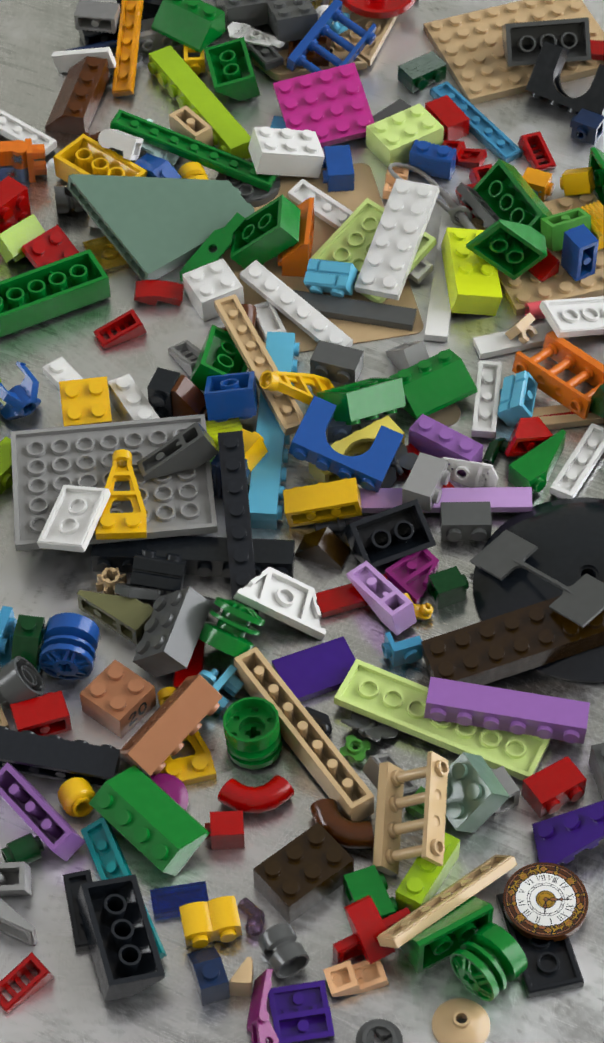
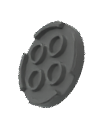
[216,158,281,207]

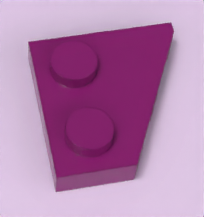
[384,549,439,604]

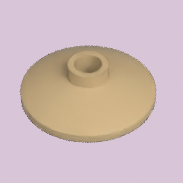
[432,998,490,1043]

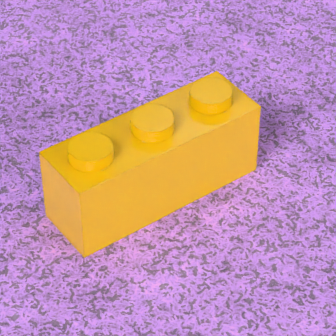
[283,477,362,528]

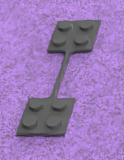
[470,530,604,628]

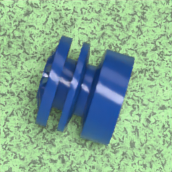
[39,613,100,681]

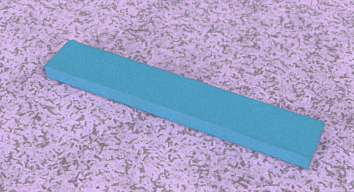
[430,81,523,163]

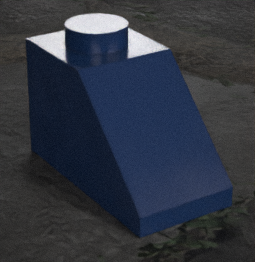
[187,946,230,1006]

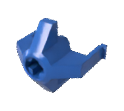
[0,361,42,421]

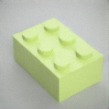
[366,103,444,168]

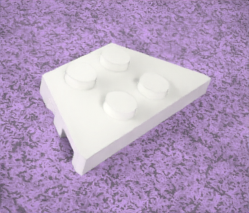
[233,567,326,640]

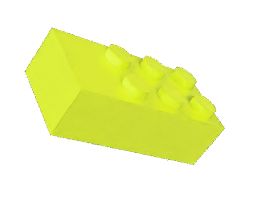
[441,227,502,316]

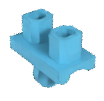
[198,664,244,714]

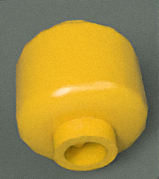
[57,777,95,818]

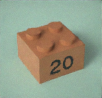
[80,660,157,739]

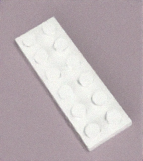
[354,178,440,300]

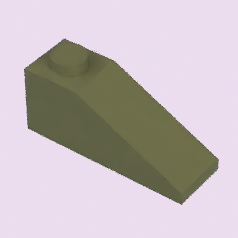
[77,590,154,645]

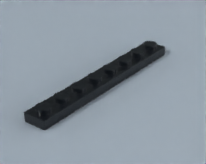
[218,431,259,615]

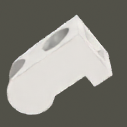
[98,129,144,160]

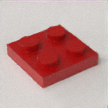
[21,225,79,269]

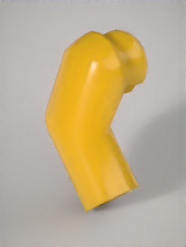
[404,593,433,621]

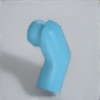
[330,12,350,35]

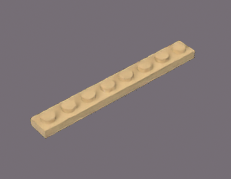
[214,294,304,436]

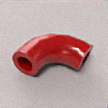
[218,775,294,814]

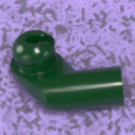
[482,438,509,465]

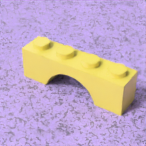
[309,415,405,483]

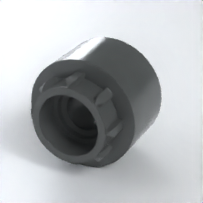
[0,656,45,708]

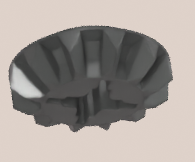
[356,1019,403,1043]

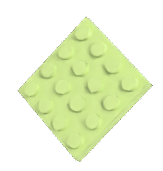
[311,198,437,304]

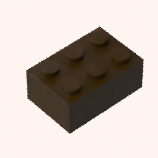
[253,823,354,924]

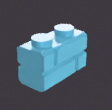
[304,258,358,298]
[498,370,538,427]

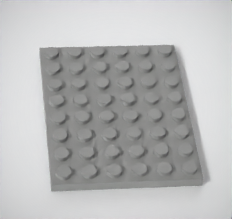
[11,414,218,551]

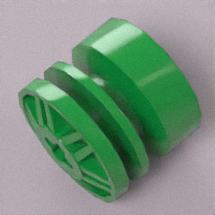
[199,597,266,657]
[223,697,283,769]
[450,922,528,1002]

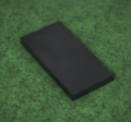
[496,893,584,999]

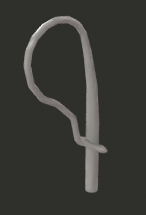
[388,162,477,230]

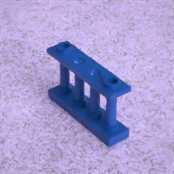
[286,0,377,73]

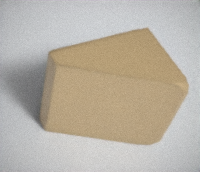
[229,957,254,997]

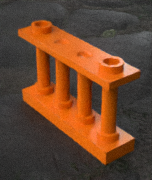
[512,331,604,419]

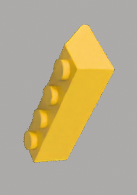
[53,134,147,183]

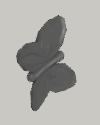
[381,443,418,488]
[341,712,399,742]

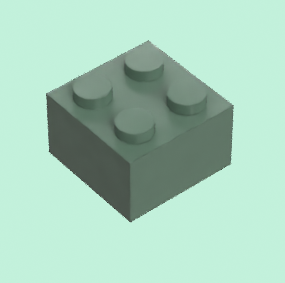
[446,752,510,833]

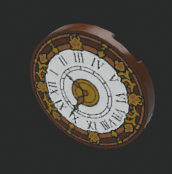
[503,862,588,942]

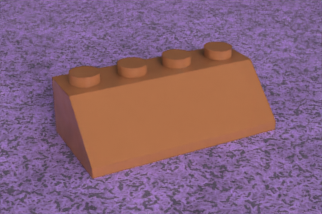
[120,674,223,776]

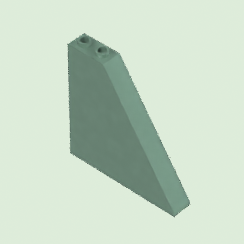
[67,174,255,280]

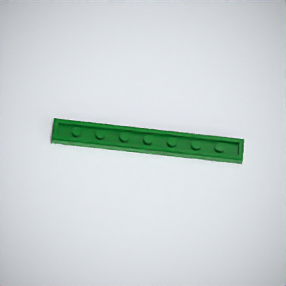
[110,109,278,192]

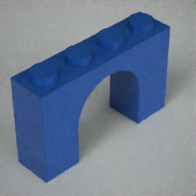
[288,395,404,493]

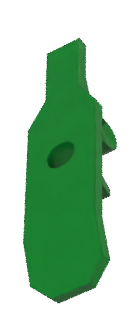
[179,212,246,282]

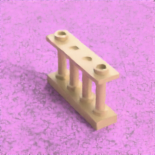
[373,751,449,876]

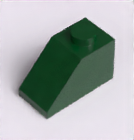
[11,614,46,671]

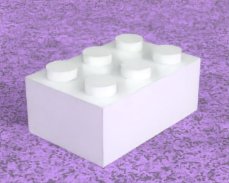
[248,126,325,178]

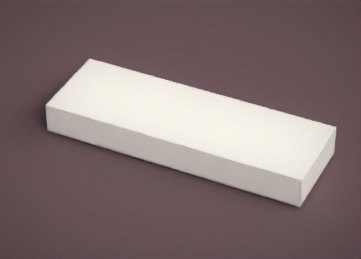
[52,47,117,73]

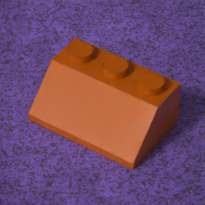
[278,197,314,277]

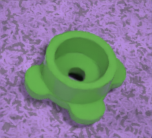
[340,735,371,763]

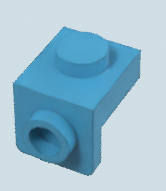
[381,632,423,667]

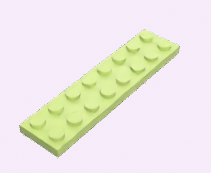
[334,659,550,781]

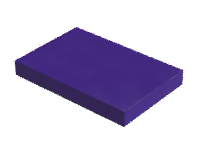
[272,636,356,702]

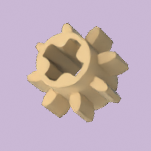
[96,567,127,596]

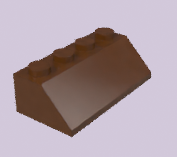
[45,56,110,136]

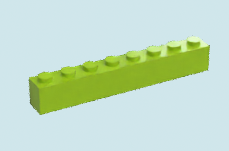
[148,45,251,160]

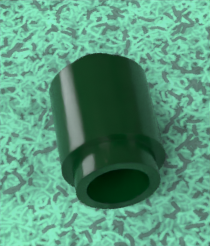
[1,833,45,864]

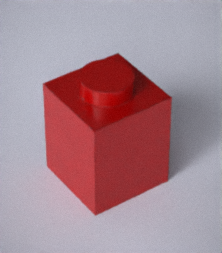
[205,810,245,850]

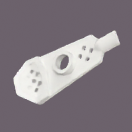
[227,22,285,48]
[441,457,499,488]

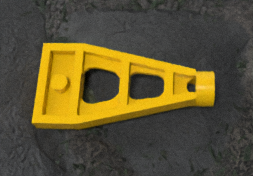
[259,370,334,405]
[95,449,147,540]
[157,687,217,786]

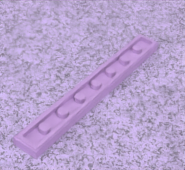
[359,487,533,513]

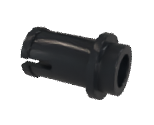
[314,517,346,537]

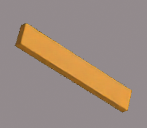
[111,0,144,97]

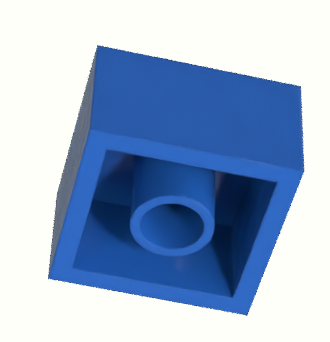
[204,371,258,422]

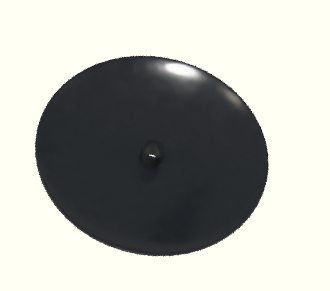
[473,497,604,683]

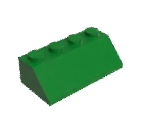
[473,159,553,233]
[89,765,210,876]

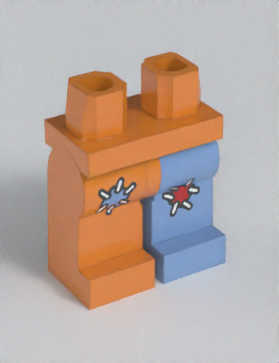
[0,138,47,183]

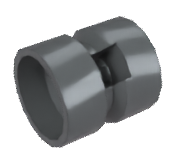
[54,185,86,214]
[258,923,309,978]

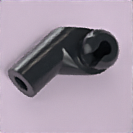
[305,706,333,736]

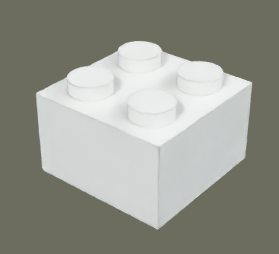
[182,258,245,322]

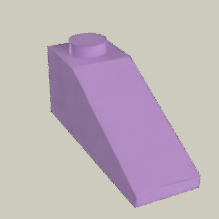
[346,560,417,636]

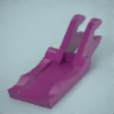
[247,969,279,1043]

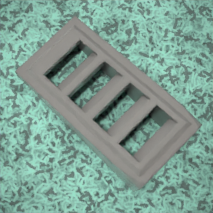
[168,340,201,377]
[0,898,37,946]

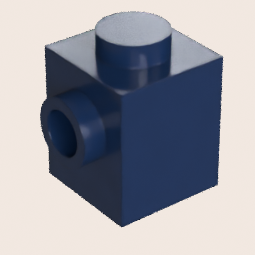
[570,108,604,145]

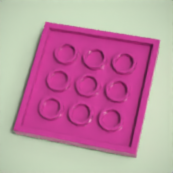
[273,62,375,148]

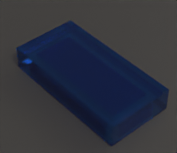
[150,881,209,919]

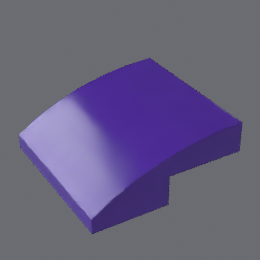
[268,980,335,1043]

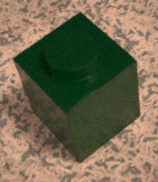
[428,566,469,609]

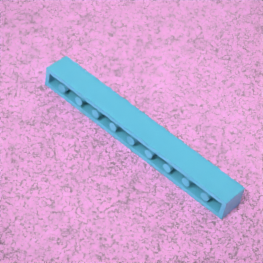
[248,332,300,530]

